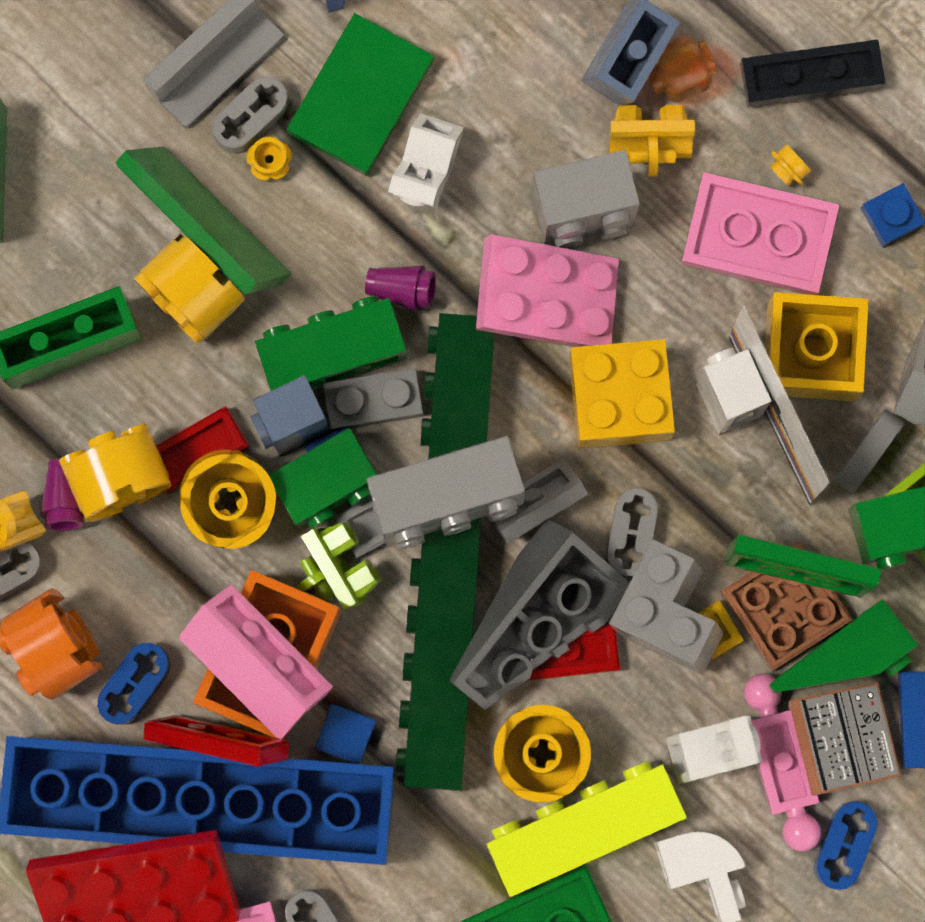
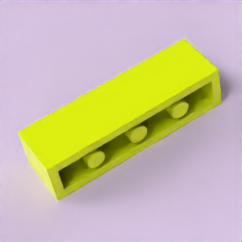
[486,760,687,897]

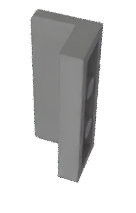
[143,0,284,129]

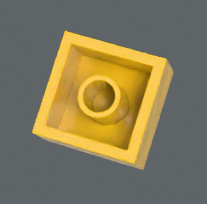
[765,292,869,402]
[569,339,675,449]

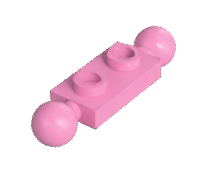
[744,674,821,852]

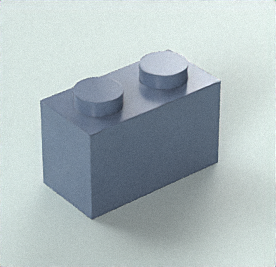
[581,0,680,105]
[250,375,330,457]

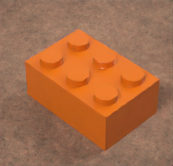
[193,570,342,741]

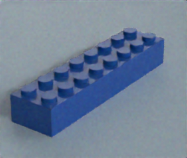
[0,736,395,865]

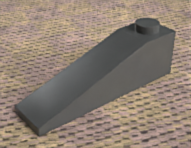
[449,519,630,710]

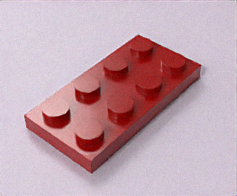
[26,830,241,922]

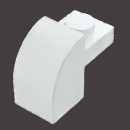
[388,113,464,208]
[666,716,763,784]
[654,832,746,922]

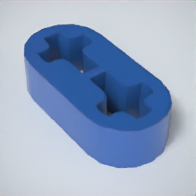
[97,643,171,725]
[814,801,877,890]

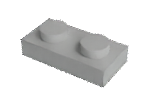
[323,368,423,432]
[492,459,588,544]

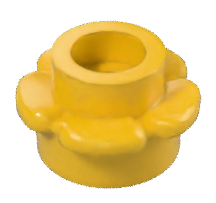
[246,136,292,181]
[769,144,812,186]

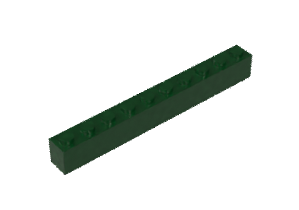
[395,313,495,792]

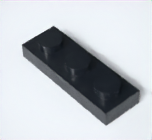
[740,39,886,108]

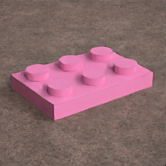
[681,172,839,295]
[476,234,619,347]

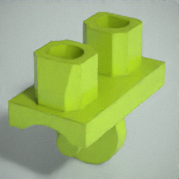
[297,522,382,610]

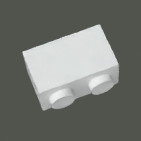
[696,348,771,435]

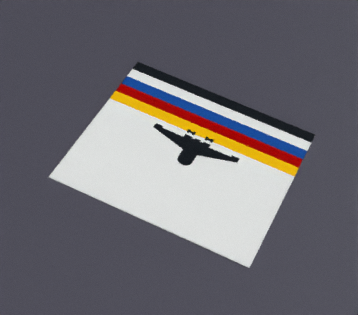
[729,305,829,505]

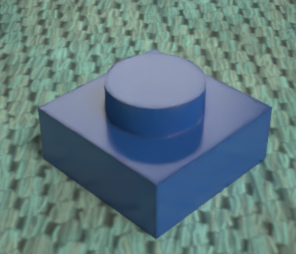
[860,183,925,248]

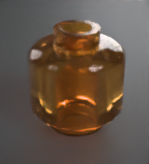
[648,34,718,103]

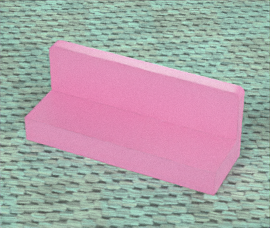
[179,584,333,739]

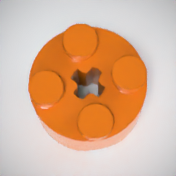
[0,588,103,700]

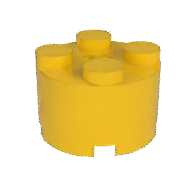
[134,233,246,345]
[59,423,172,522]
[179,449,276,549]
[493,705,591,803]

